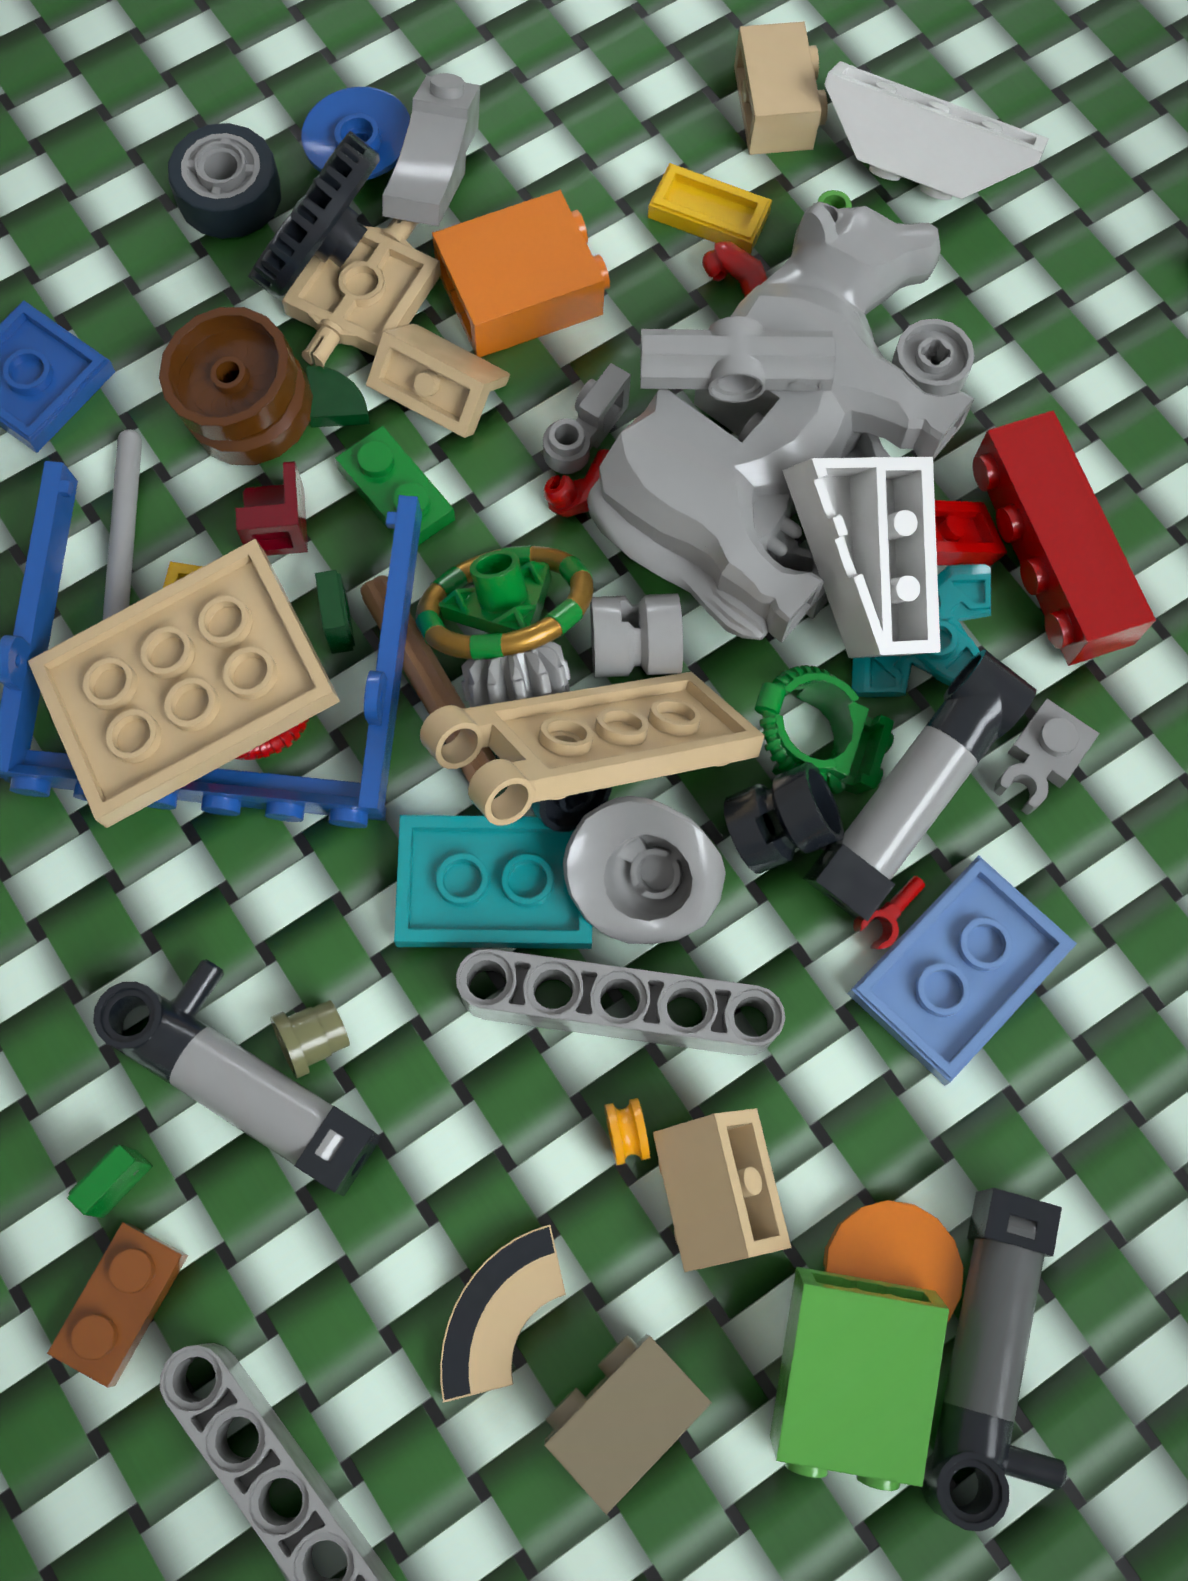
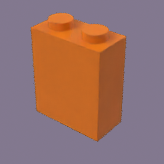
[432,190,610,358]

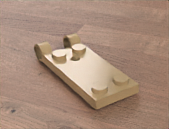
[420,672,765,826]

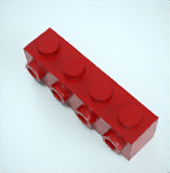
[972,410,1156,666]

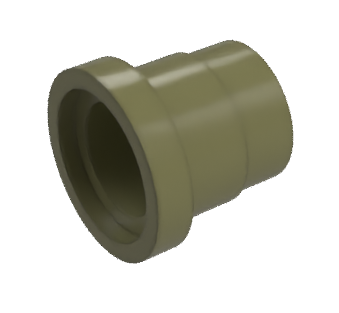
[270,1000,350,1079]

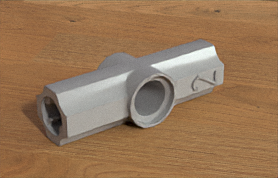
[640,316,836,403]

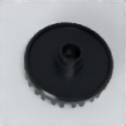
[248,131,380,298]

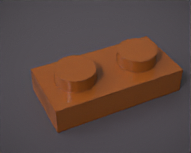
[47,1222,188,1388]

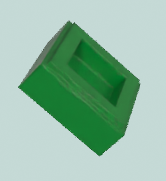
[67,1144,153,1218]

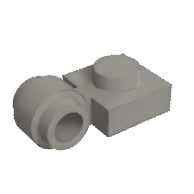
[543,363,631,474]

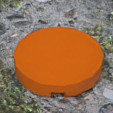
[823,1200,964,1322]

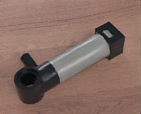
[803,649,1037,921]
[93,959,381,1196]

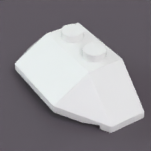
[824,61,1049,200]

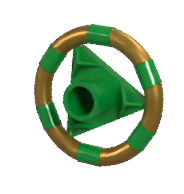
[415,545,593,660]

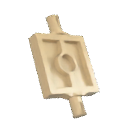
[282,218,441,367]

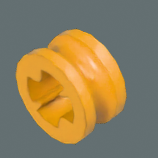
[604,1098,650,1166]

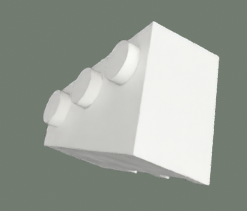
[782,457,940,658]

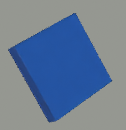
[0,300,115,453]

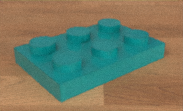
[394,815,592,949]

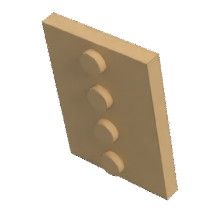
[28,539,340,828]

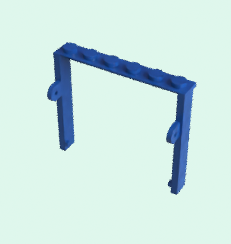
[0,461,422,828]

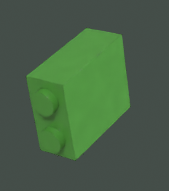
[770,1267,949,1491]

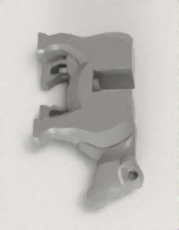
[587,201,975,643]

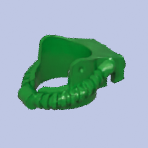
[754,665,894,795]

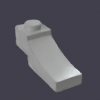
[382,73,480,226]

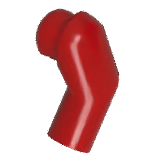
[702,241,768,297]
[543,449,609,517]

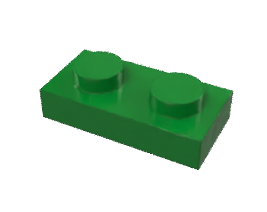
[335,425,455,546]

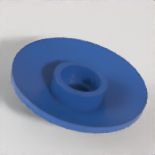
[301,87,410,180]

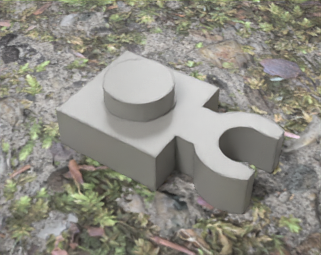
[994,699,1100,815]

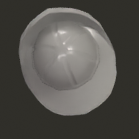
[563,796,726,944]

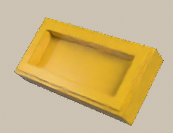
[648,163,772,254]

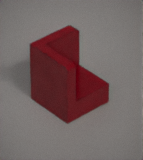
[235,461,308,556]

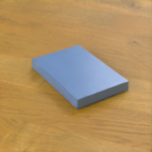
[847,855,1077,1086]

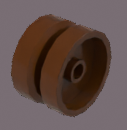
[159,307,313,465]

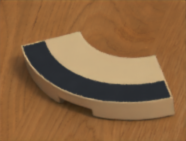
[440,1225,566,1402]

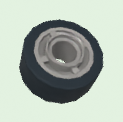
[168,123,281,239]

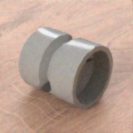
[892,319,975,396]
[590,593,683,678]

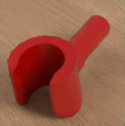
[853,876,925,949]

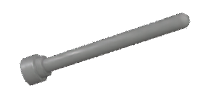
[102,429,142,621]

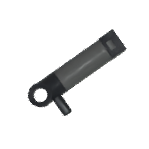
[921,1188,1067,1531]

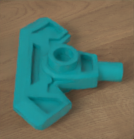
[852,564,991,697]

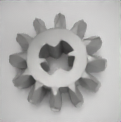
[461,642,571,707]

